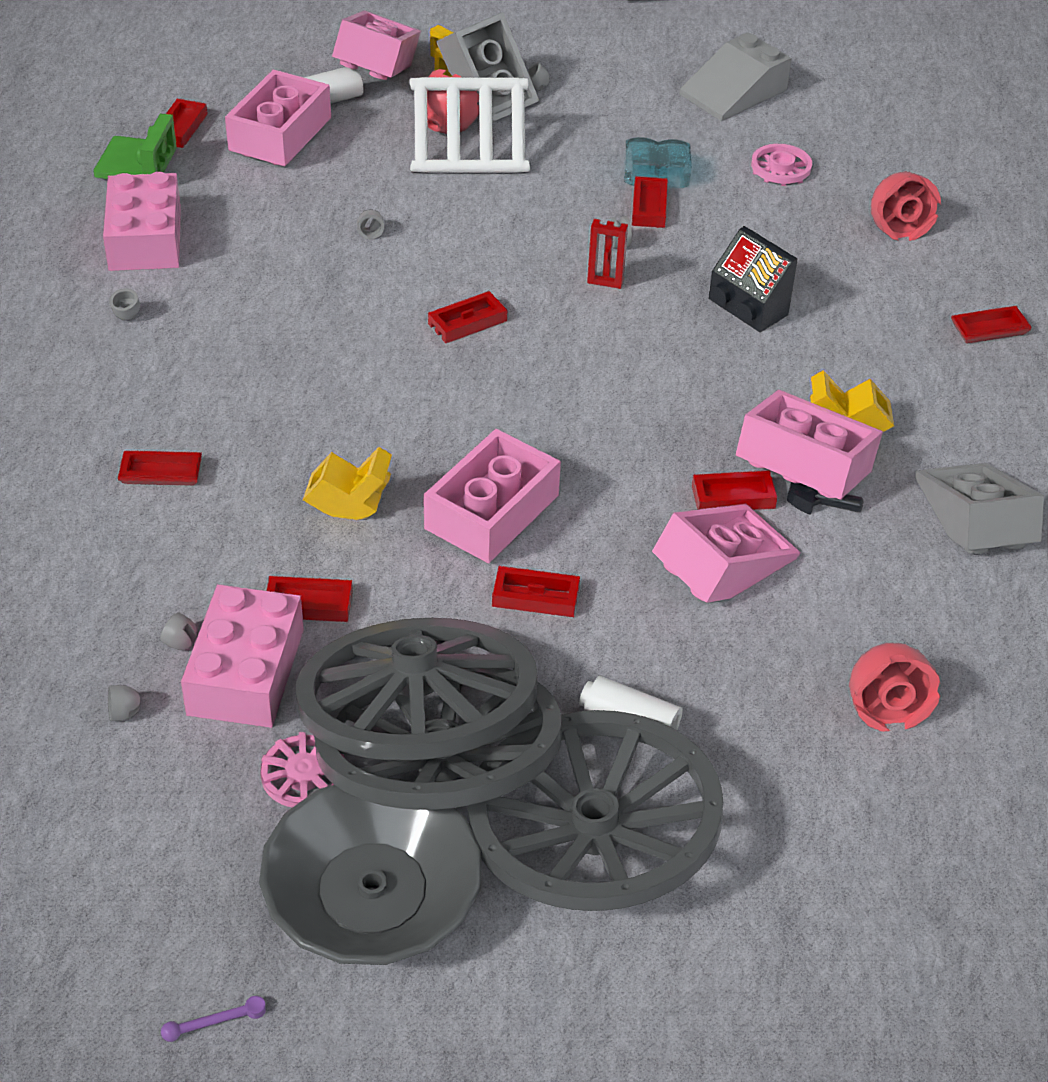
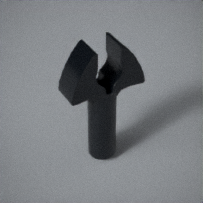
[787,482,864,515]

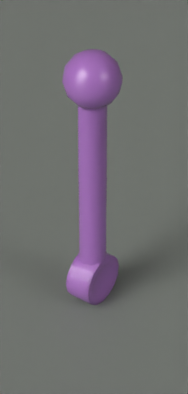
[161,996,266,1042]

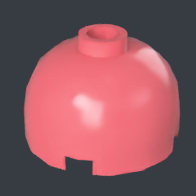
[427,69,479,134]
[871,171,941,241]
[849,643,941,732]

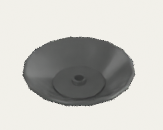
[259,778,482,965]

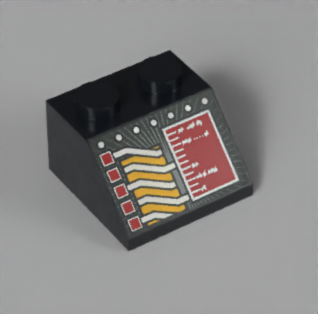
[708,226,798,332]

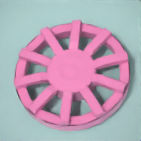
[751,144,812,186]
[260,732,345,808]

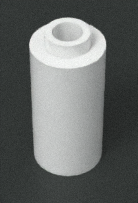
[303,67,363,104]
[579,676,683,730]

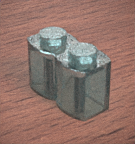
[624,137,692,188]

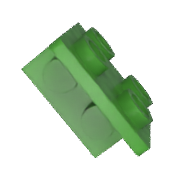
[93,113,177,179]

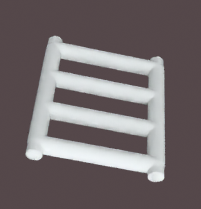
[409,77,530,173]

